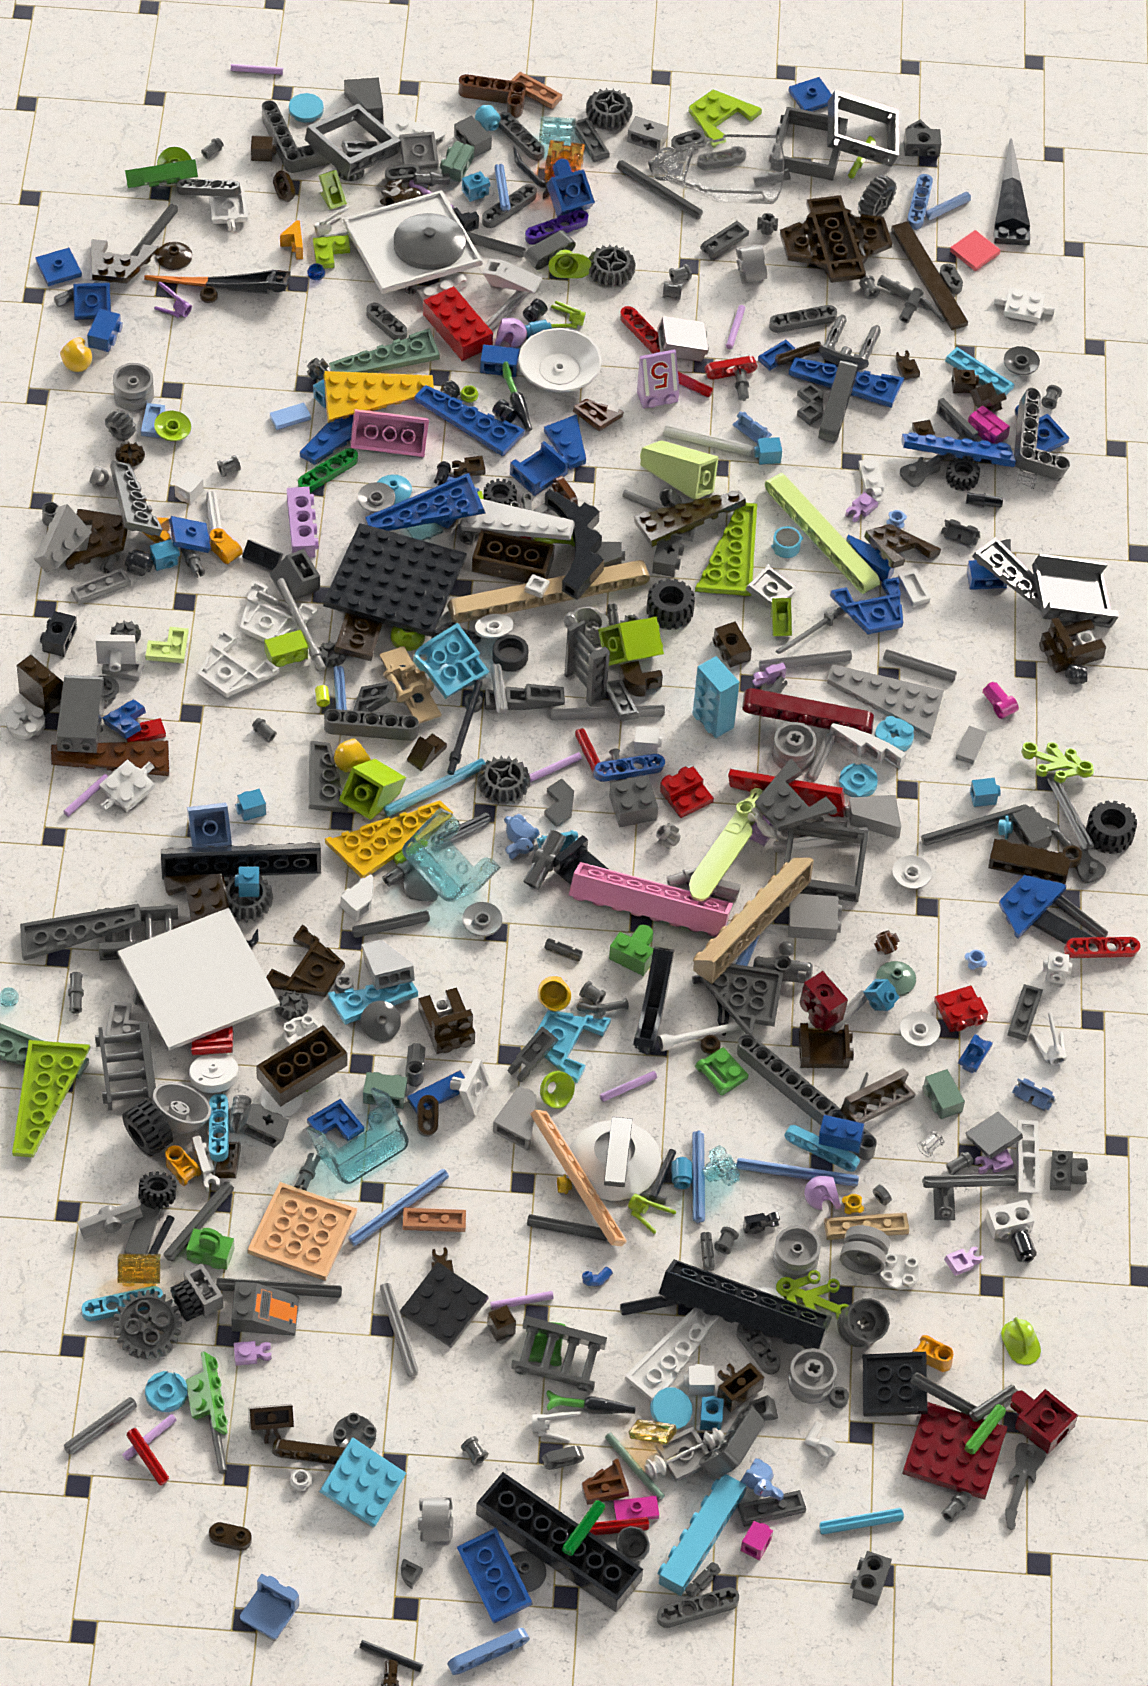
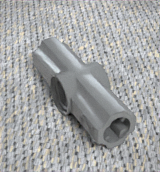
[77,1199,143,1239]

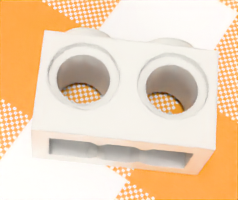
[985,1200,1035,1240]

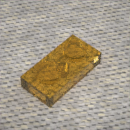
[628,1419,677,1444]

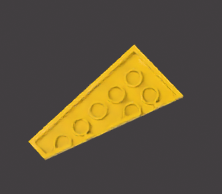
[323,371,434,423]
[325,800,453,879]

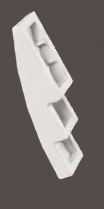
[830,723,906,770]
[1017,1120,1040,1194]

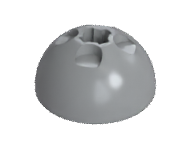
[151,1082,211,1134]

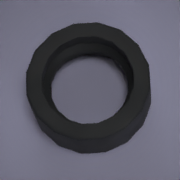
[492,635,529,672]

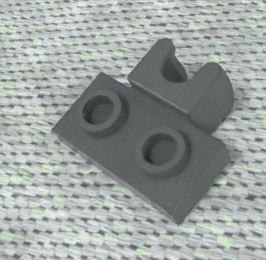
[1050,1150,1088,1191]

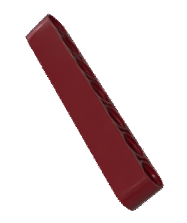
[742,688,874,734]

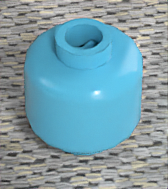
[475,105,501,131]

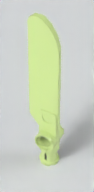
[689,788,763,902]

